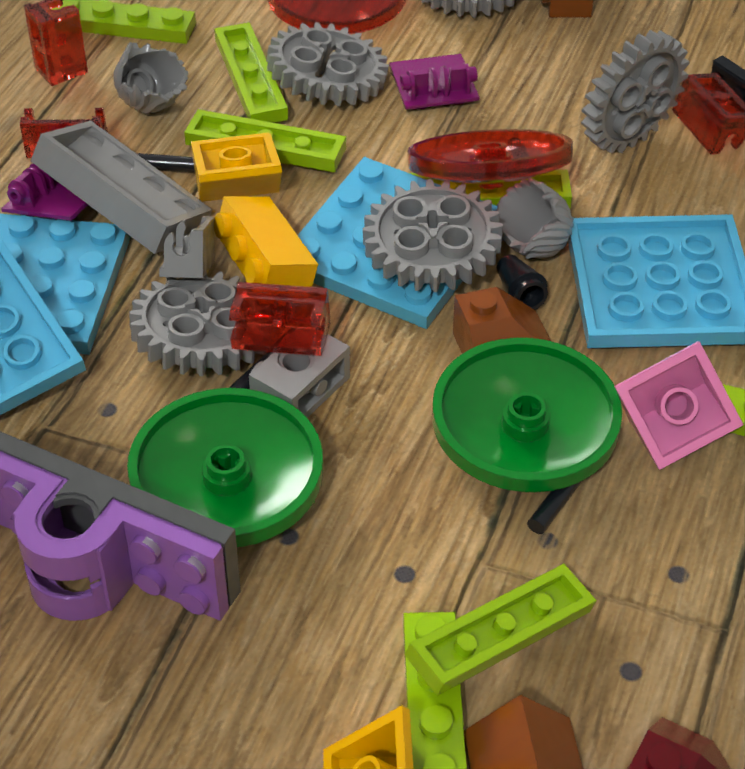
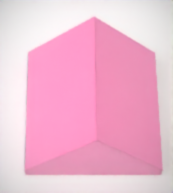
[614,341,744,470]

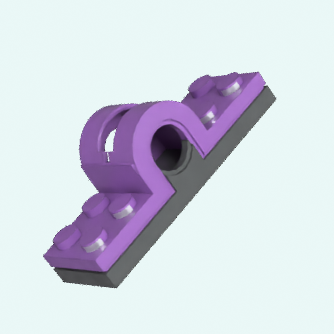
[0,431,241,621]

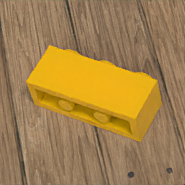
[214,196,318,302]

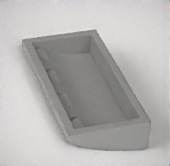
[31,121,213,254]

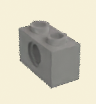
[249,323,350,418]

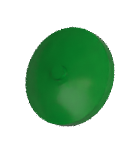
[432,338,622,492]
[127,388,323,547]

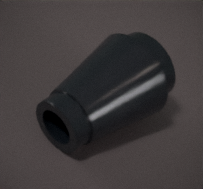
[496,255,548,310]

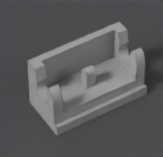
[159,216,215,278]

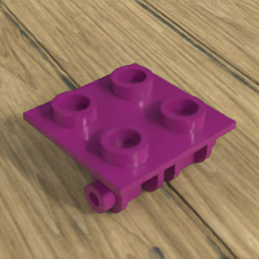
[389,54,480,110]
[1,163,88,221]

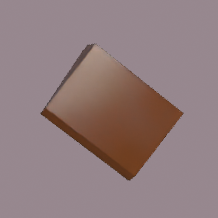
[464,695,583,769]

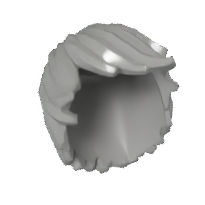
[113,42,189,114]
[497,178,574,259]

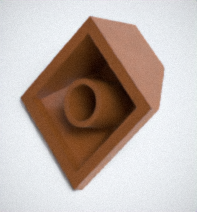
[453,287,551,354]

